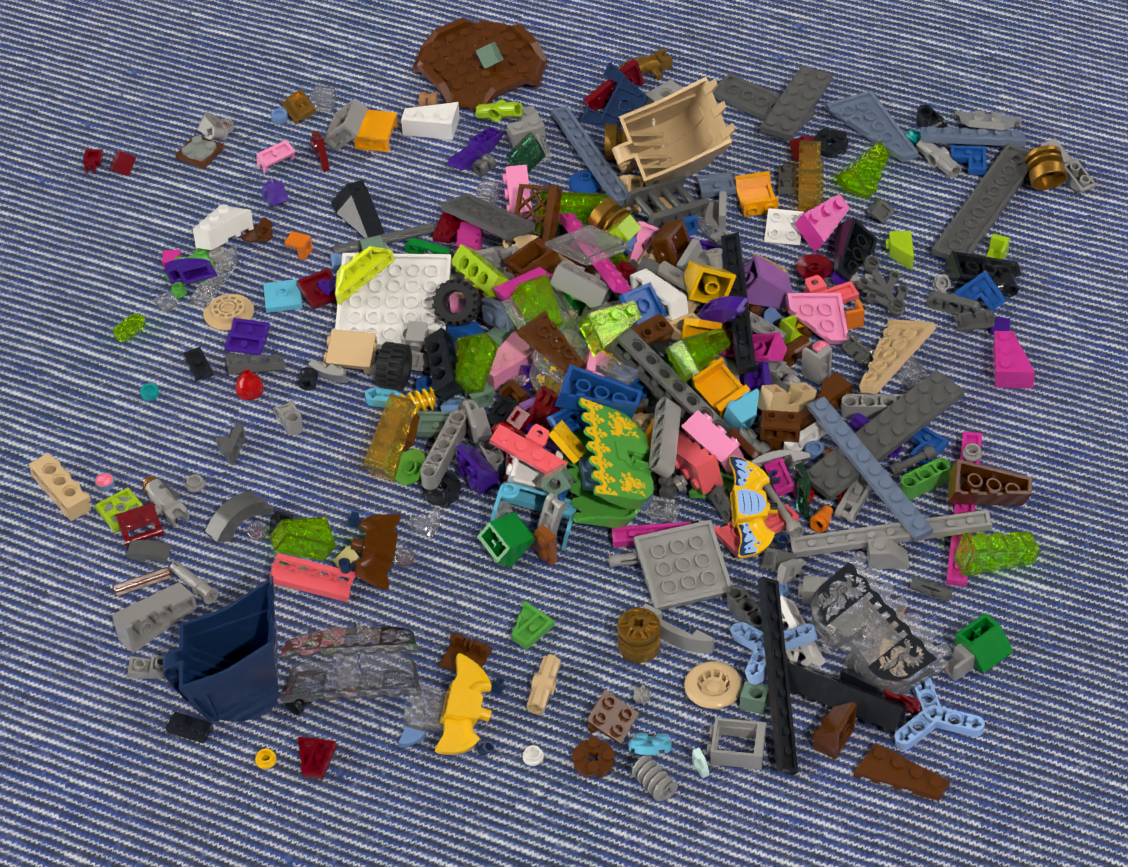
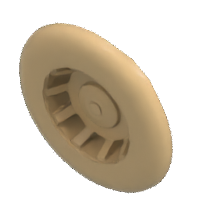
[203,294,254,331]
[684,661,743,709]

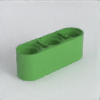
[900,458,950,500]

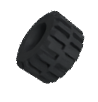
[432,279,482,326]
[375,341,412,391]

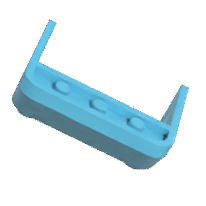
[490,483,577,551]

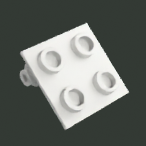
[764,208,804,246]

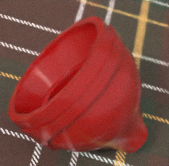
[235,369,264,400]

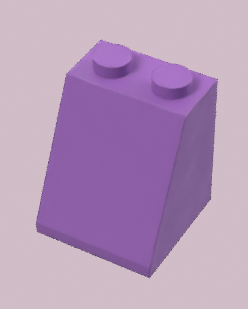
[744,254,793,309]

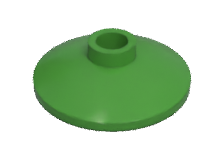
[394,449,426,485]

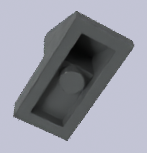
[216,424,246,465]

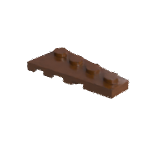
[517,311,584,374]
[853,743,950,801]

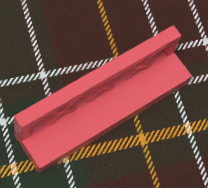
[270,553,355,602]

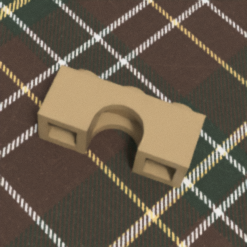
[757,382,817,412]

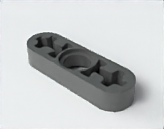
[927,291,981,317]

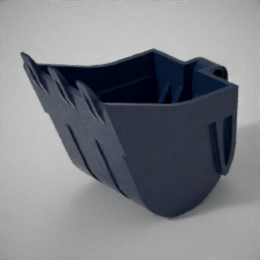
[163,576,278,722]

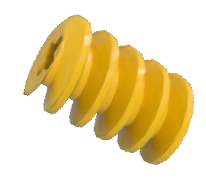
[394,387,436,415]

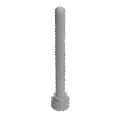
[763,484,804,538]

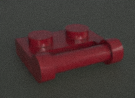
[115,503,165,548]

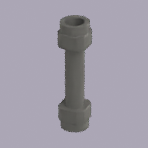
[890,445,937,475]

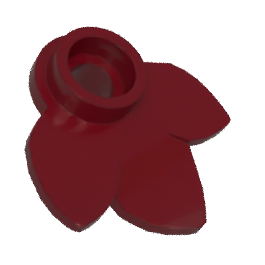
[884,689,921,714]

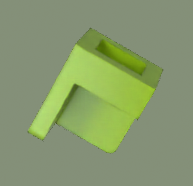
[986,234,1010,260]
[779,315,803,345]

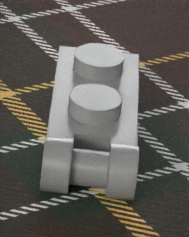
[834,476,872,523]
[537,492,568,535]

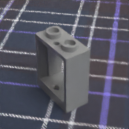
[324,98,368,151]
[707,717,766,769]

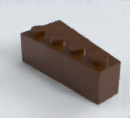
[947,459,1032,506]

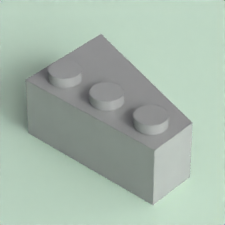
[549,260,613,310]

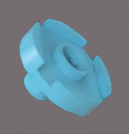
[629,733,672,755]

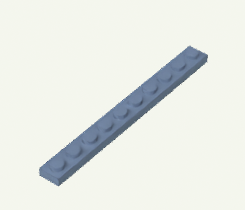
[551,106,629,207]
[808,397,933,541]

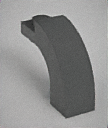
[205,491,273,542]

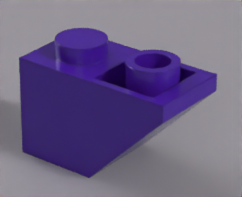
[259,179,289,207]

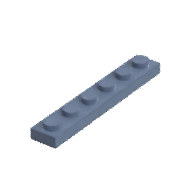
[920,126,1026,147]

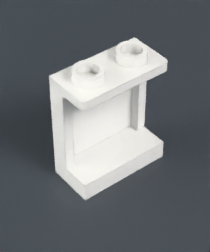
[506,450,564,492]

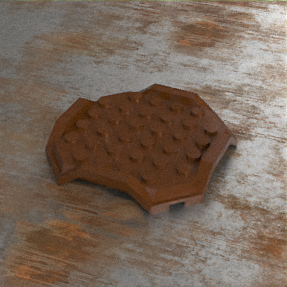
[413,17,547,112]

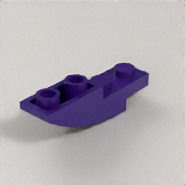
[448,126,503,171]
[697,296,748,324]

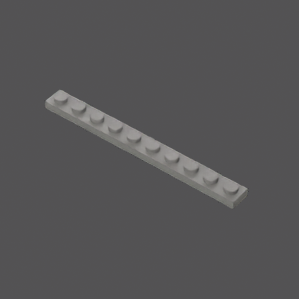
[790,510,992,558]

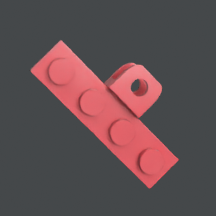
[785,275,859,316]
[489,424,568,481]

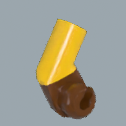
[795,320,812,338]

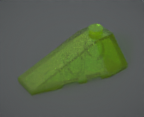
[835,140,890,199]

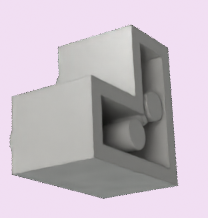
[507,105,546,151]

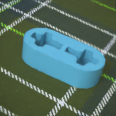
[365,388,400,408]

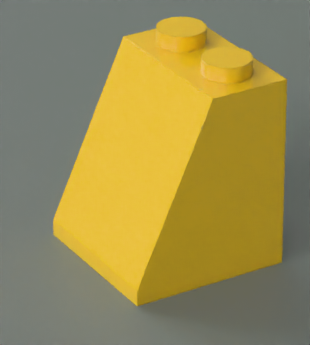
[683,261,736,303]

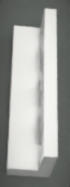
[780,596,825,667]

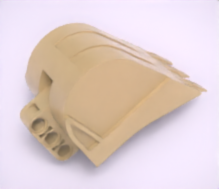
[612,77,735,186]

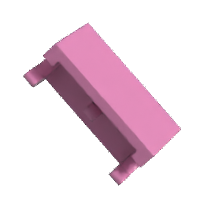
[257,140,295,173]

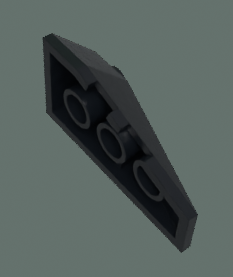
[331,180,385,239]
[834,217,878,281]

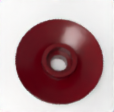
[796,254,833,279]

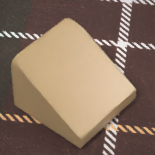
[333,545,359,571]

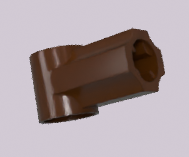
[783,335,812,367]

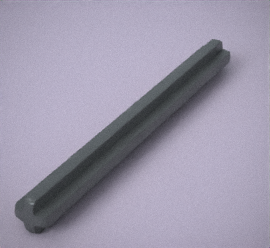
[332,222,436,254]

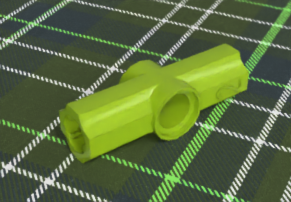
[475,100,523,122]

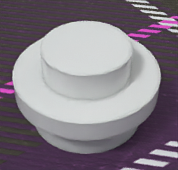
[522,745,544,766]

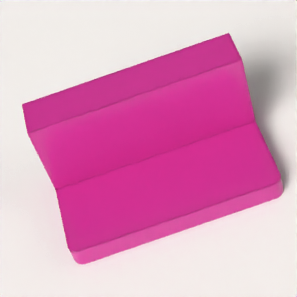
[763,457,798,500]

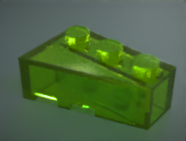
[578,300,642,357]
[270,517,336,561]

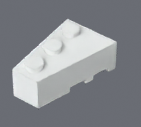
[193,205,254,250]

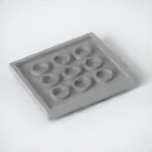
[634,520,732,610]

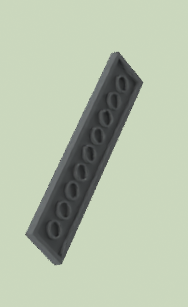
[931,143,1030,259]
[802,370,965,501]

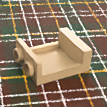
[324,329,378,375]

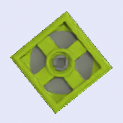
[95,487,144,533]

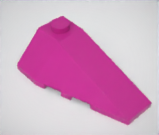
[708,332,787,363]

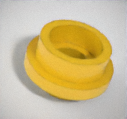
[255,748,277,769]

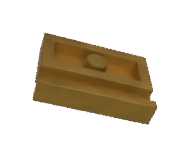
[281,89,317,124]

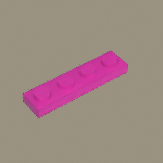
[612,522,691,547]

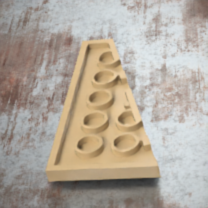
[859,319,936,394]

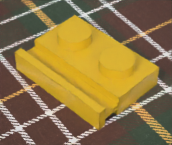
[548,420,587,464]

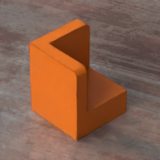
[285,231,313,260]
[844,299,864,329]

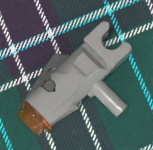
[142,476,190,528]

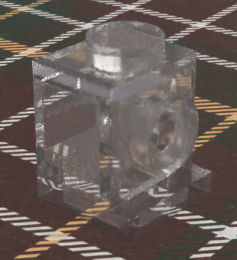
[647,496,680,523]

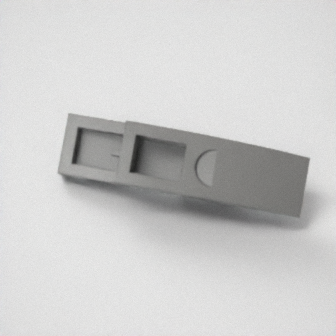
[1040,138,1097,193]

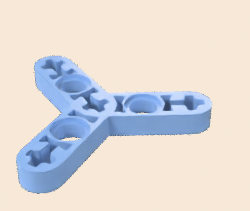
[730,622,817,685]
[894,673,985,750]

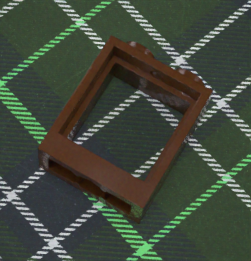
[651,219,691,268]
[503,237,562,278]

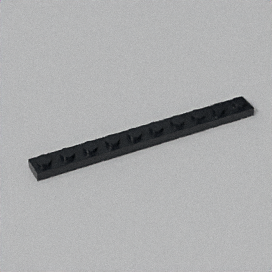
[721,232,757,375]
[758,576,798,775]

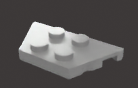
[954,110,1022,130]

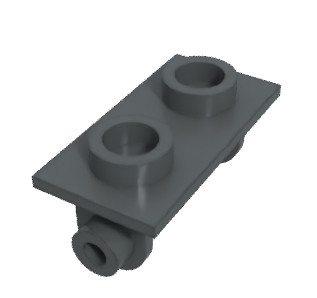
[955,309,995,332]
[841,333,874,368]
[708,484,732,524]

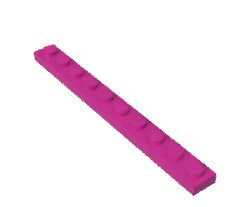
[558,212,632,294]
[946,431,983,587]

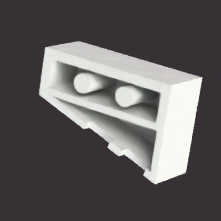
[401,102,460,140]
[630,269,688,320]

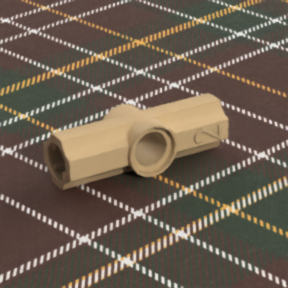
[527,654,561,715]

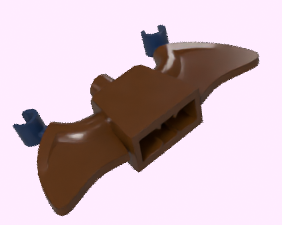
[339,512,401,590]

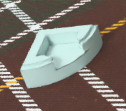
[692,748,709,778]

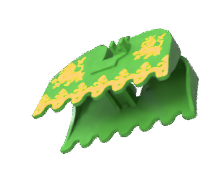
[564,398,654,529]

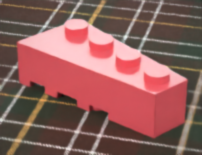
[675,430,723,495]

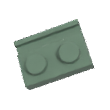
[416,411,451,437]

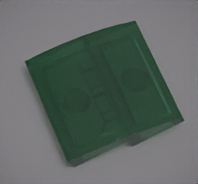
[507,132,546,173]
[794,462,811,520]

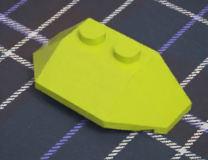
[335,246,395,305]

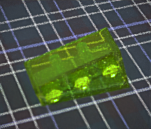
[511,274,563,330]
[455,332,499,394]

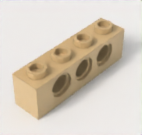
[29,453,91,521]

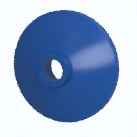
[568,170,602,195]

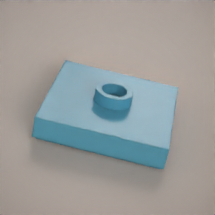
[263,279,303,313]

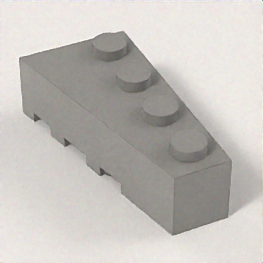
[112,582,197,653]

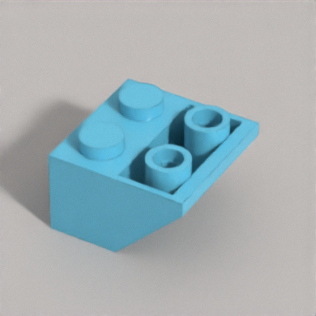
[723,389,759,429]

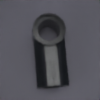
[993,273,1019,297]

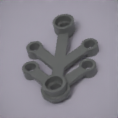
[857,256,908,315]

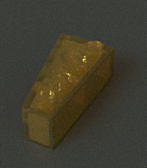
[798,141,824,213]
[363,393,416,482]

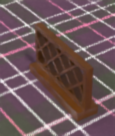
[510,184,563,247]

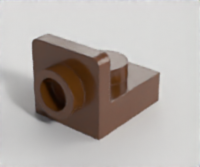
[499,379,529,403]

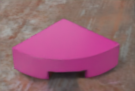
[162,249,181,267]

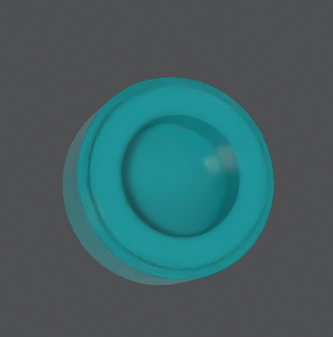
[140,383,160,401]

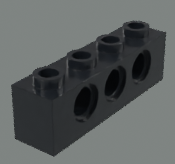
[424,328,464,401]

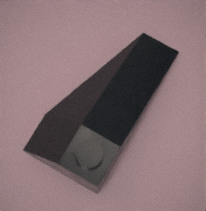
[943,251,1022,282]

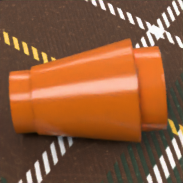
[810,505,833,533]

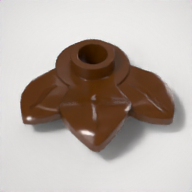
[241,217,273,242]

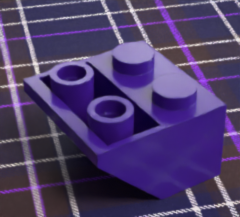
[455,444,499,496]

